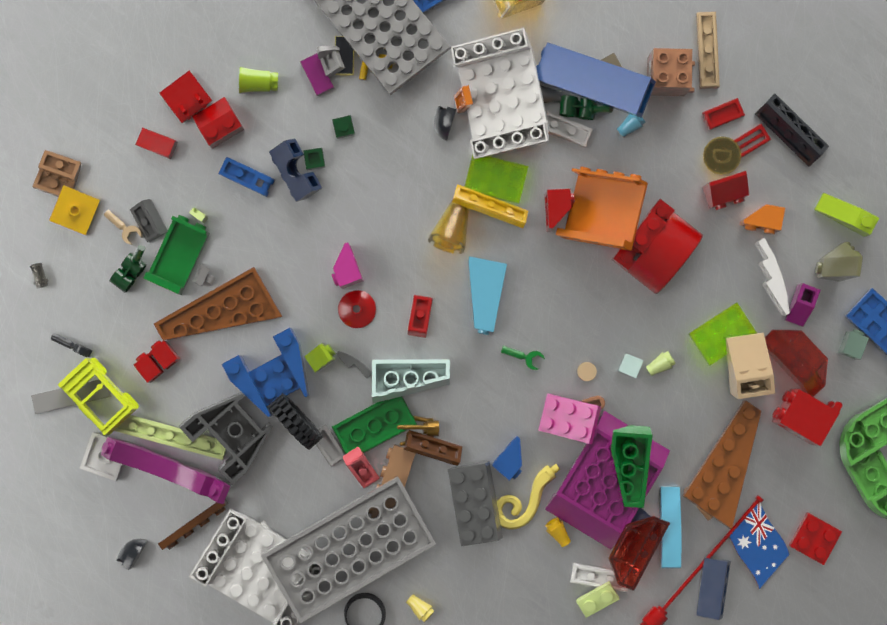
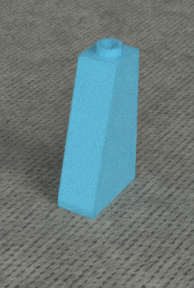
[468,256,507,335]

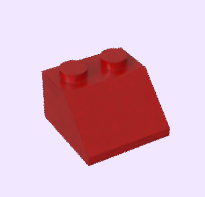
[192,97,245,149]
[702,171,749,210]
[544,189,575,232]

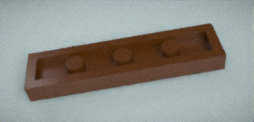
[158,499,228,550]

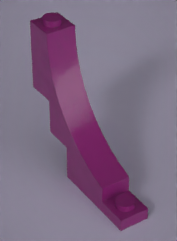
[101,437,230,504]

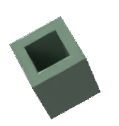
[838,329,869,360]

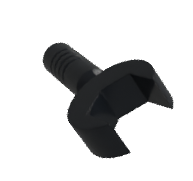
[51,333,93,357]

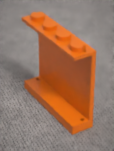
[556,167,648,251]

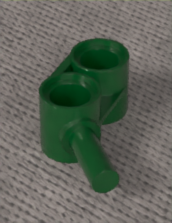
[559,95,613,120]
[109,245,147,293]

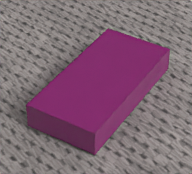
[300,53,334,96]

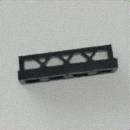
[755,93,829,167]

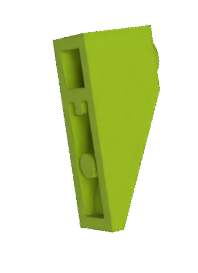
[814,193,879,237]

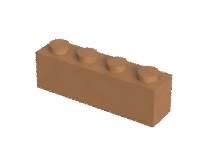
[368,444,416,518]

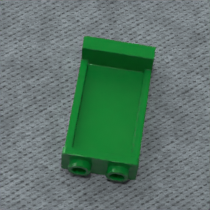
[143,215,210,295]

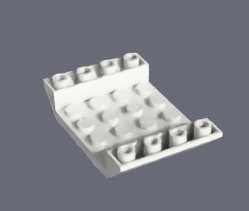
[451,28,549,159]
[189,509,323,625]

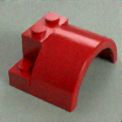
[611,199,703,294]

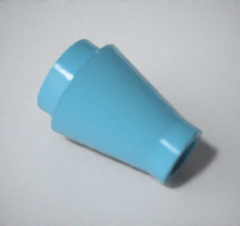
[617,114,646,137]

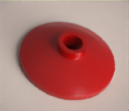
[338,290,376,328]

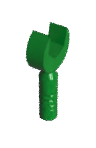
[501,346,545,370]

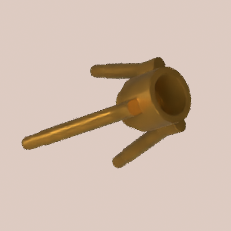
[397,416,439,446]

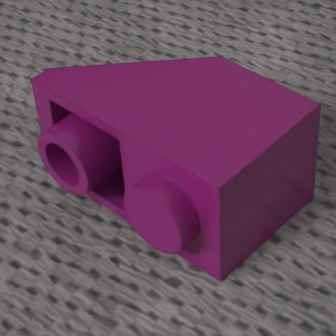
[785,283,821,327]

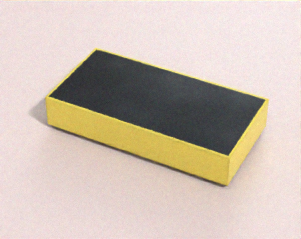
[335,36,354,76]

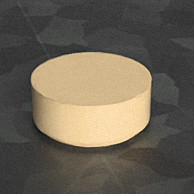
[577,362,597,381]

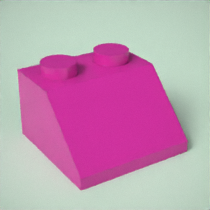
[331,242,363,289]

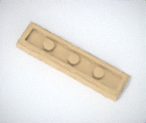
[696,12,720,89]

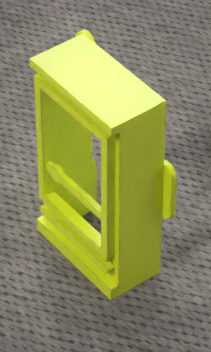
[57,358,139,435]

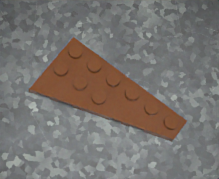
[154,267,283,341]
[682,400,762,529]

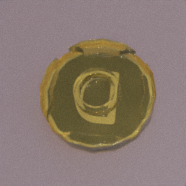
[703,136,742,175]

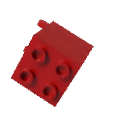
[772,389,842,447]

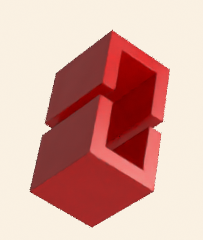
[133,340,181,383]

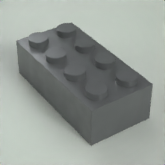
[448,461,503,546]

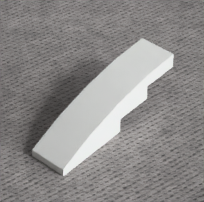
[754,238,790,316]

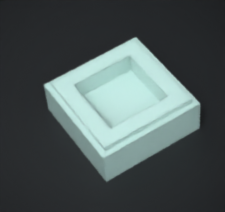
[618,353,643,378]

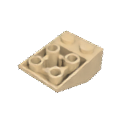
[726,333,775,399]

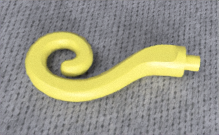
[497,464,561,530]

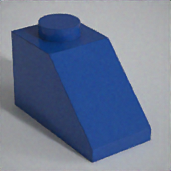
[491,436,522,481]

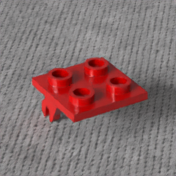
[159,70,212,123]

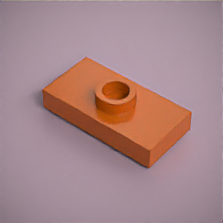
[454,85,473,114]

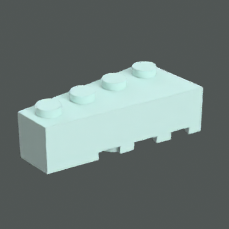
[372,360,450,403]

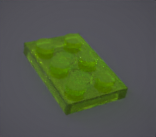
[464,154,528,204]
[688,302,757,366]

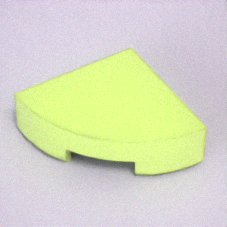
[189,207,208,224]

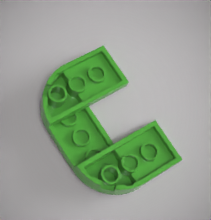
[839,398,887,519]

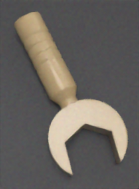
[104,210,143,245]

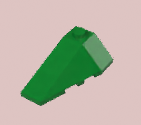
[611,425,653,508]

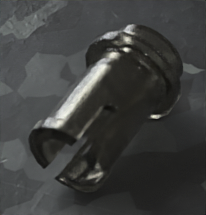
[30,263,49,288]

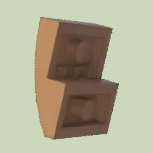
[32,150,82,197]

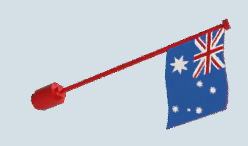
[640,495,789,625]

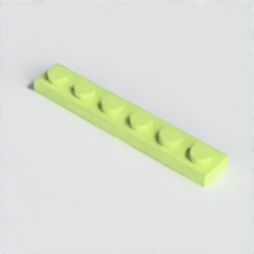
[115,411,226,460]

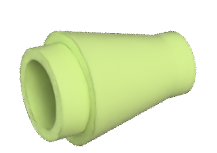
[646,351,676,376]

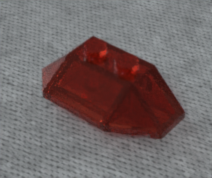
[765,330,828,397]
[608,516,670,591]

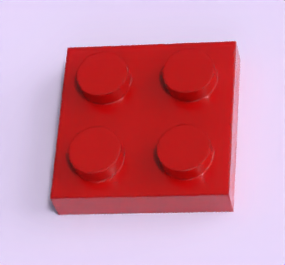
[789,512,842,565]

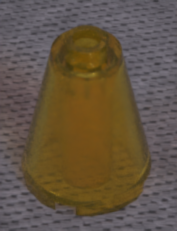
[428,201,469,254]

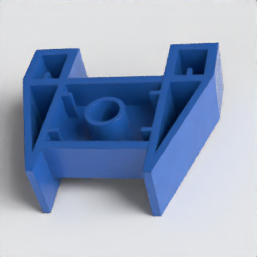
[221,328,309,417]

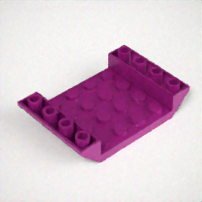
[545,411,670,550]

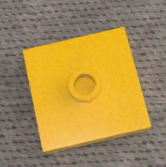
[49,185,100,235]

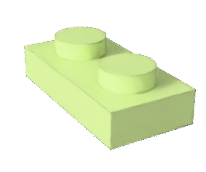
[576,581,620,618]

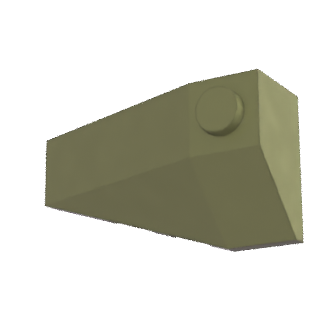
[815,242,863,281]

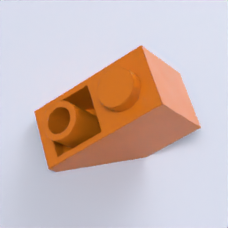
[740,204,785,235]

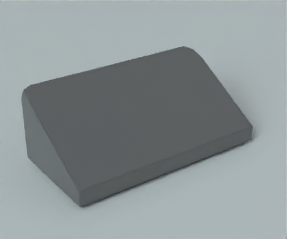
[130,199,168,243]

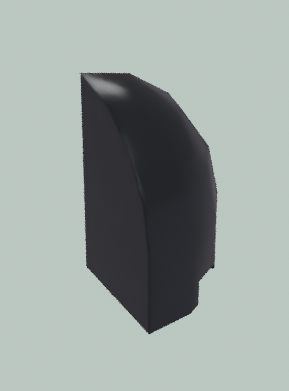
[434,106,456,141]
[116,539,148,570]

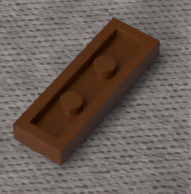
[404,430,463,466]

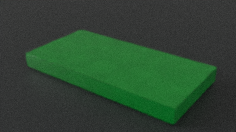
[332,396,417,454]

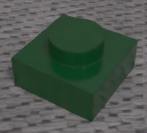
[332,115,355,139]
[303,148,325,170]

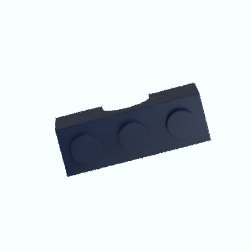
[269,138,322,202]

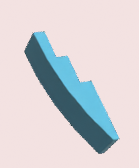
[659,487,682,568]

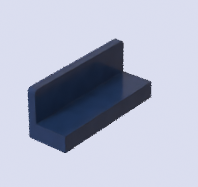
[696,558,731,620]

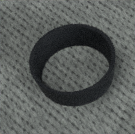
[344,593,386,625]

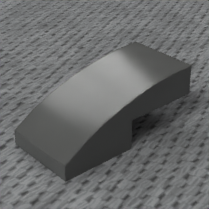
[336,351,372,378]

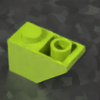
[304,343,336,372]

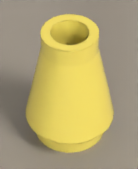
[406,594,435,623]

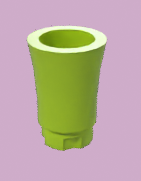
[239,67,278,94]

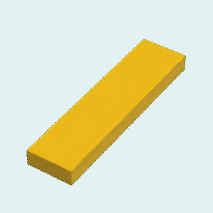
[452,184,528,228]

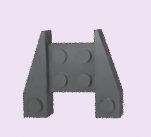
[179,392,273,485]

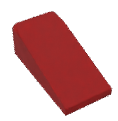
[135,127,178,160]
[407,295,433,338]

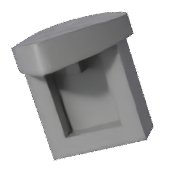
[317,46,345,77]

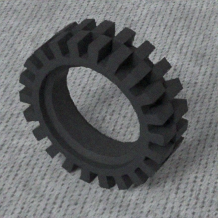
[269,393,323,450]

